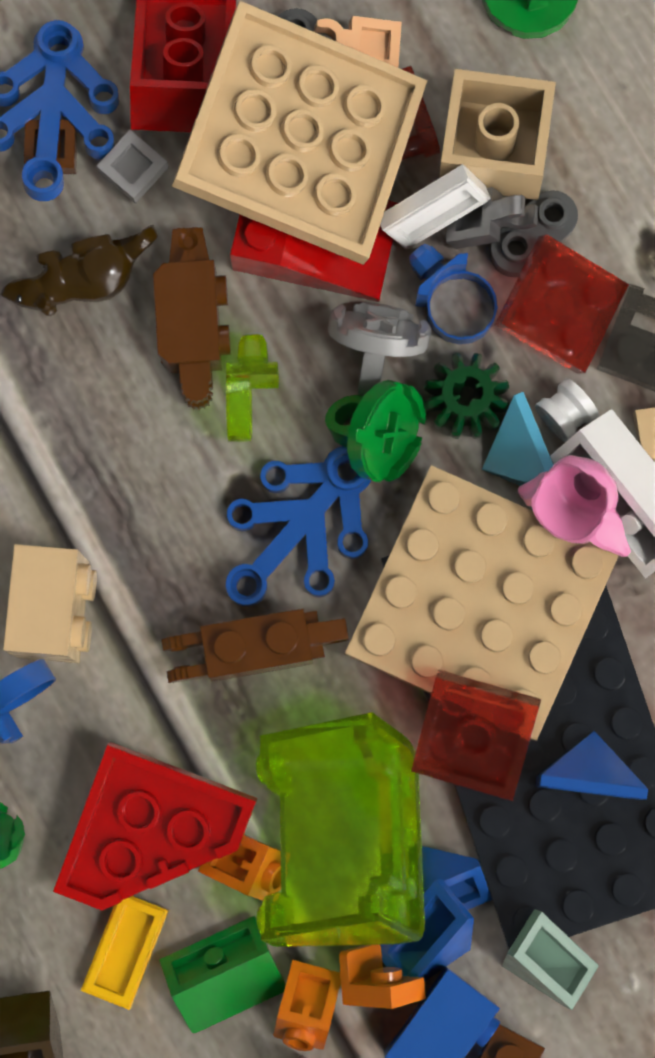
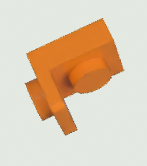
[198,834,291,902]
[339,943,426,1009]
[273,960,341,1051]

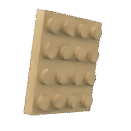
[171,1,428,265]
[345,465,619,741]

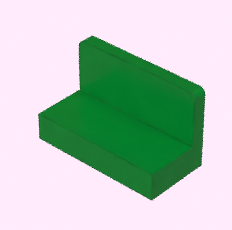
[159,915,286,1033]

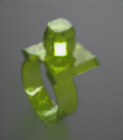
[226,334,279,442]

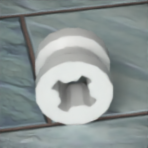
[535,378,599,442]

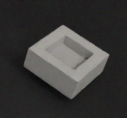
[96,130,169,204]

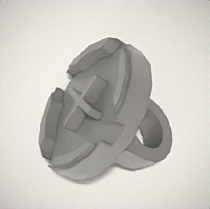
[328,302,431,396]

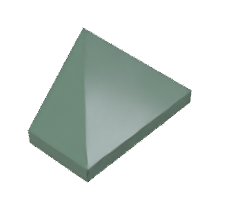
[502,909,599,1010]

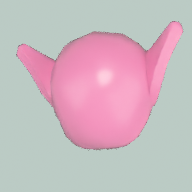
[518,455,631,557]

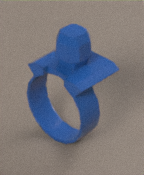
[409,244,498,345]
[0,659,56,744]

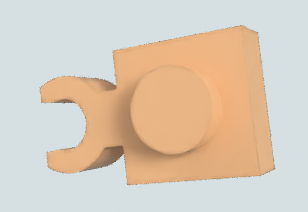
[314,16,402,68]

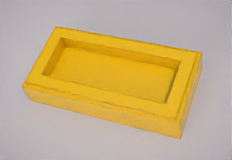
[80,895,169,1010]

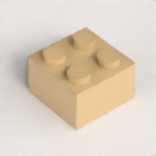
[439,69,556,200]
[3,544,97,663]

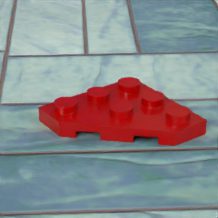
[53,742,258,911]

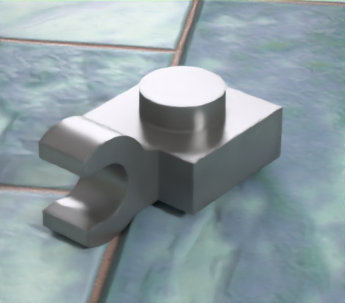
[446,187,538,249]

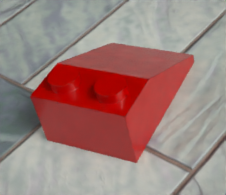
[130,0,236,132]
[230,200,398,302]

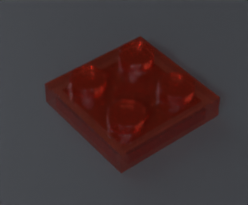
[494,234,629,374]
[411,670,541,801]

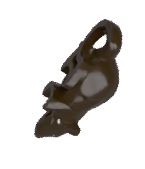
[1,225,158,316]

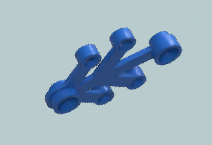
[0,20,119,201]
[226,446,371,607]

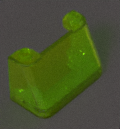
[256,712,425,947]

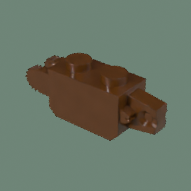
[153,227,231,411]
[161,608,349,683]

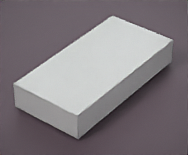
[380,164,491,249]

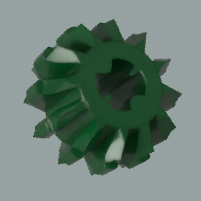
[424,353,509,439]

